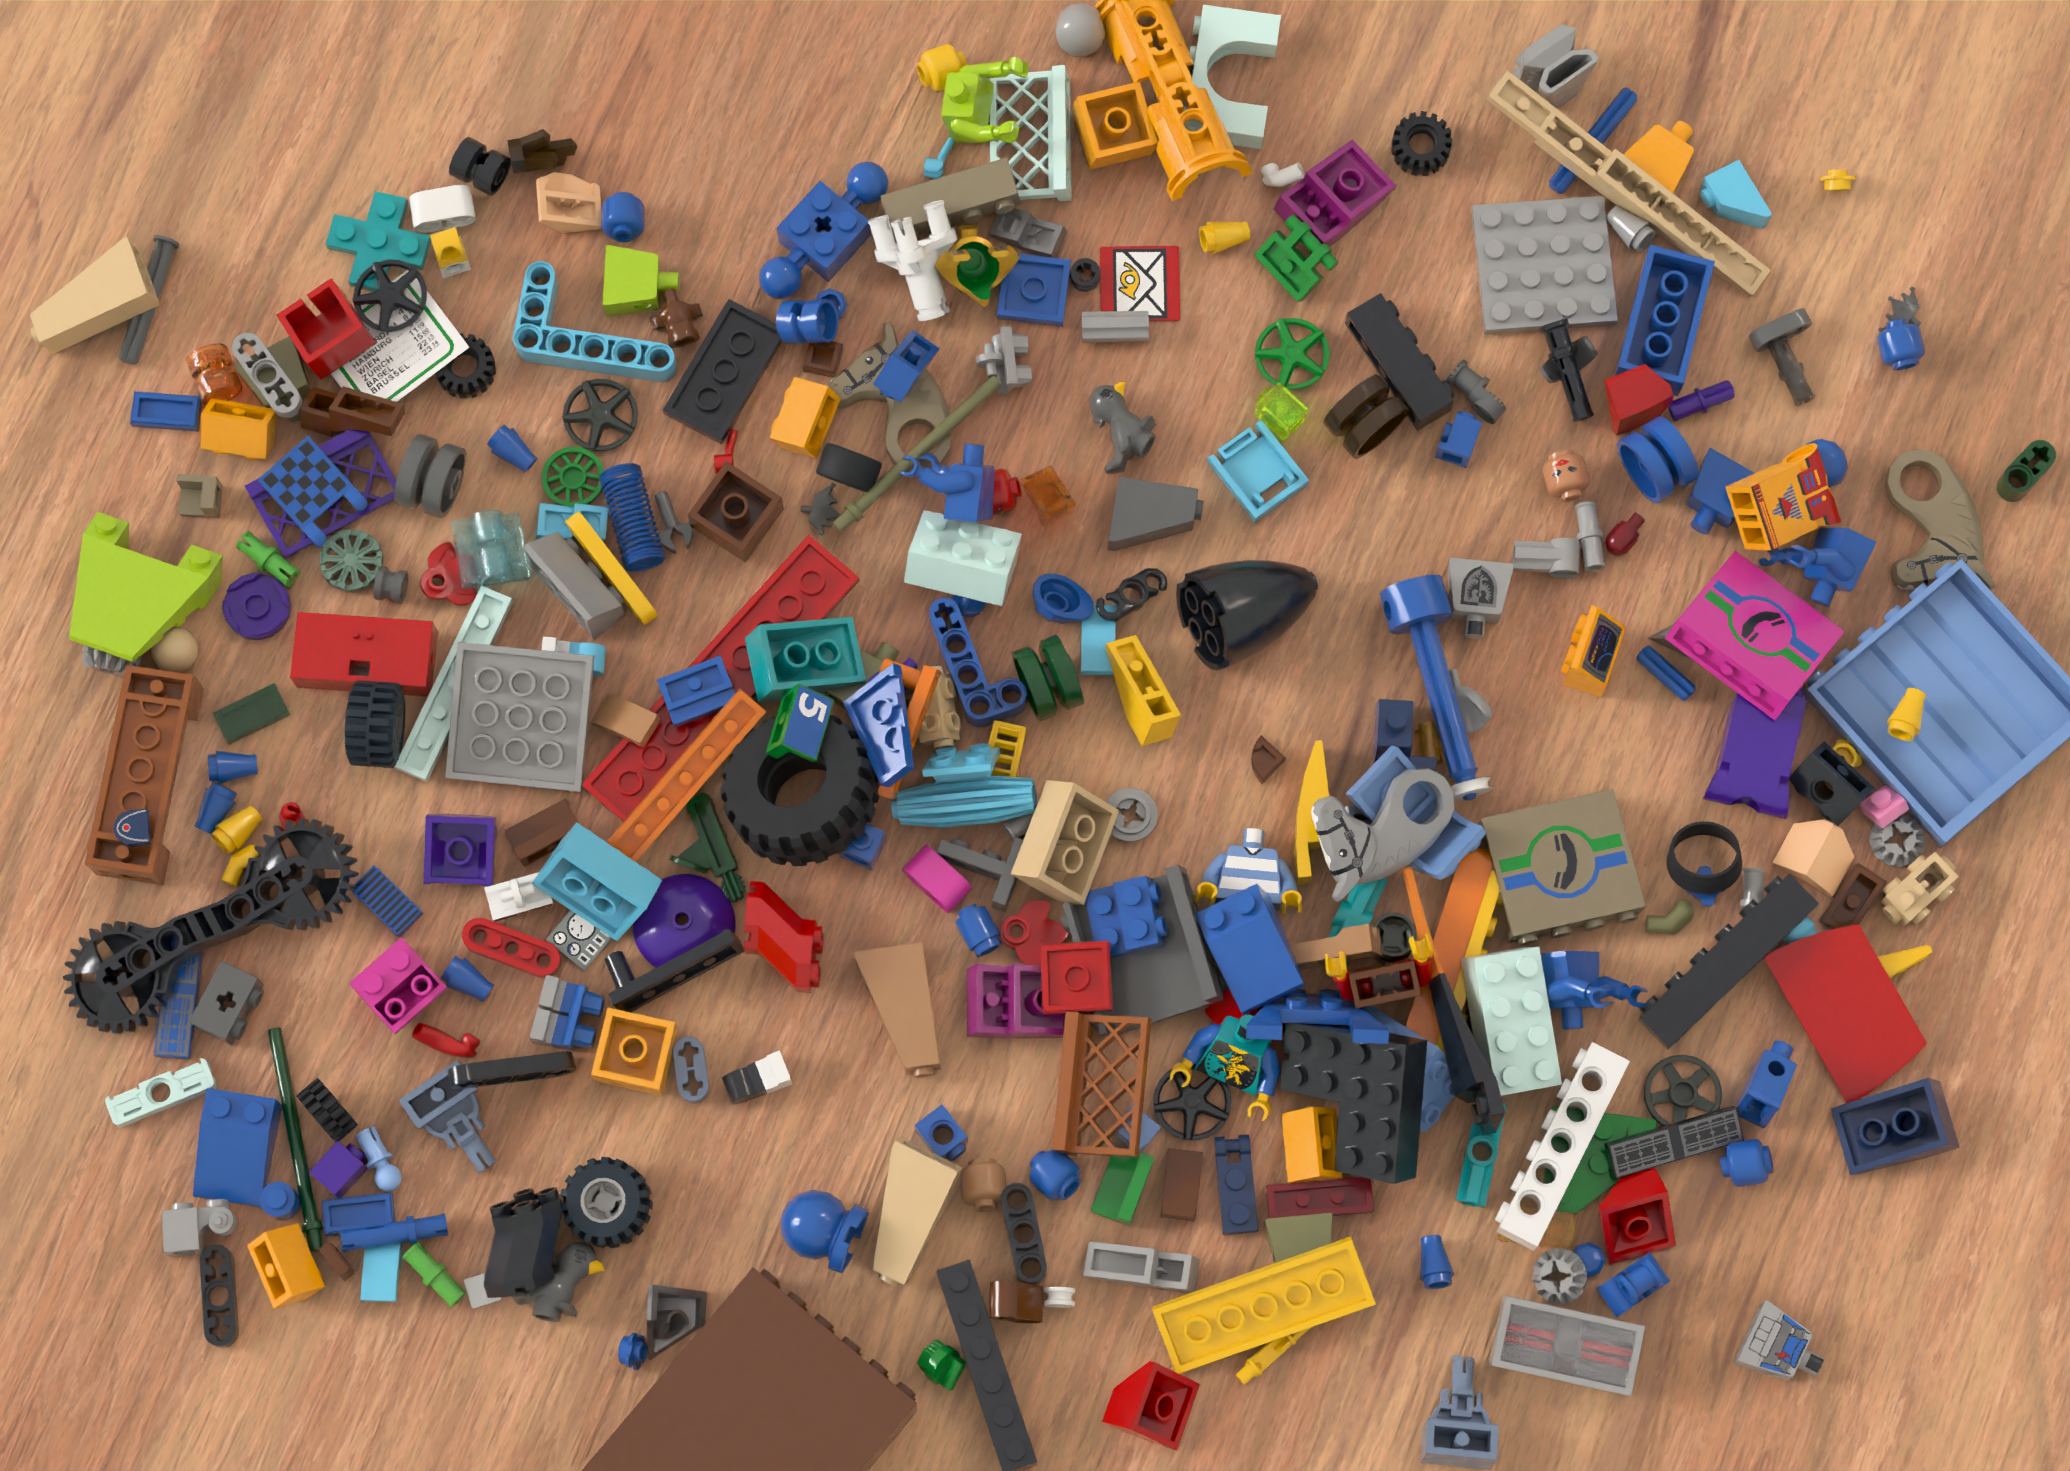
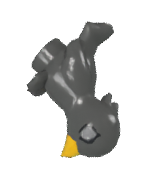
[1090,382,1156,474]
[511,1242,605,1322]

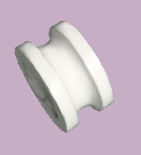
[1044,1287,1075,1308]

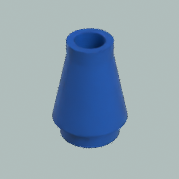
[487,425,538,473]
[207,751,258,784]
[194,781,237,834]
[440,956,494,1002]
[1420,1235,1454,1289]

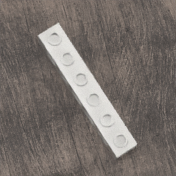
[1495,1042,1630,1251]

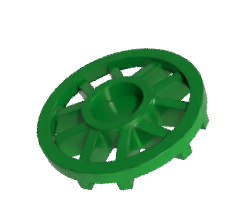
[542,447,604,507]

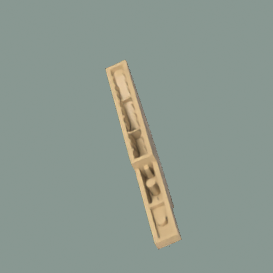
[1485,70,1771,297]

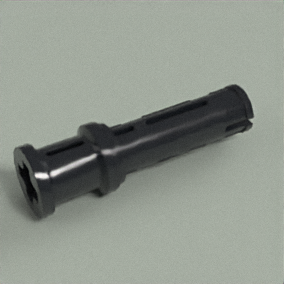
[1539,319,1594,422]

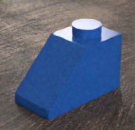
[873,330,940,403]

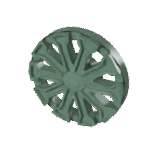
[320,529,384,592]

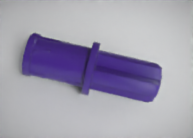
[1668,380,1735,422]

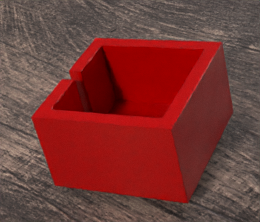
[276,278,376,380]

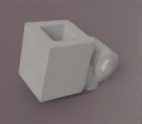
[162,1199,238,1257]

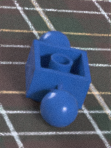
[759,162,889,299]

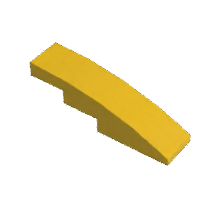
[1294,740,1329,884]

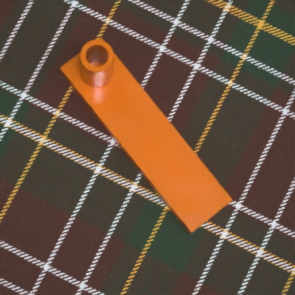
[878,658,942,800]

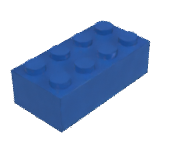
[1614,245,1715,396]

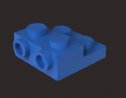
[1086,876,1168,958]

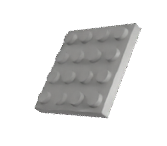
[1471,196,1618,335]
[445,642,595,792]

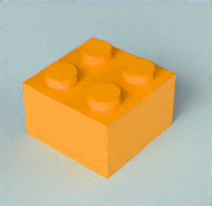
[1071,81,1158,170]
[591,1008,679,1096]

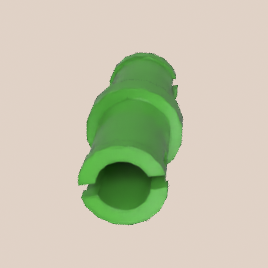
[236,531,301,587]
[402,1242,467,1308]

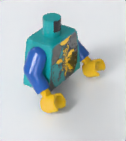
[1170,1015,1281,1121]

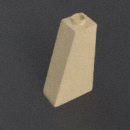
[30,237,160,354]
[873,1137,963,1286]

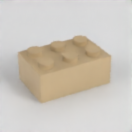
[1011,780,1120,905]

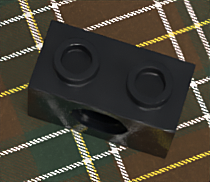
[1788,741,1874,826]

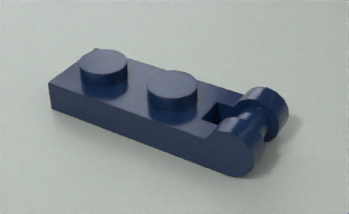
[1214,1134,1258,1235]

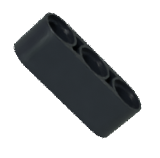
[1001,1183,1047,1285]

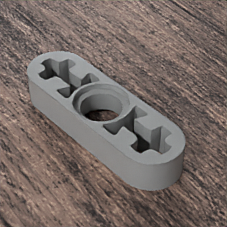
[232,333,302,418]

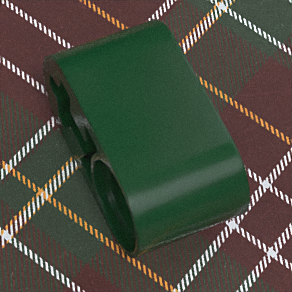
[1997,440,2056,502]

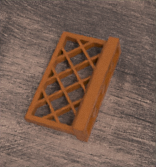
[1052,1012,1152,1157]

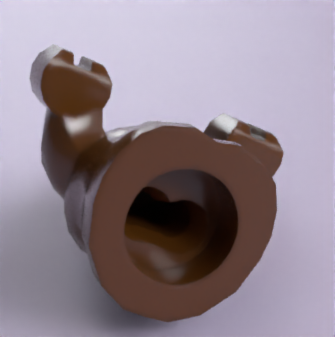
[650,288,703,348]

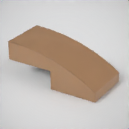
[590,694,661,748]

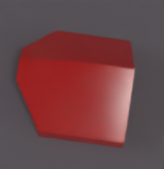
[1604,364,1673,436]

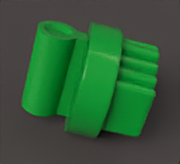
[917,1340,966,1390]

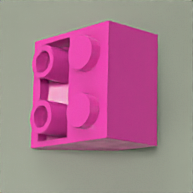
[349,937,448,1034]

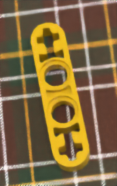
[564,511,658,626]

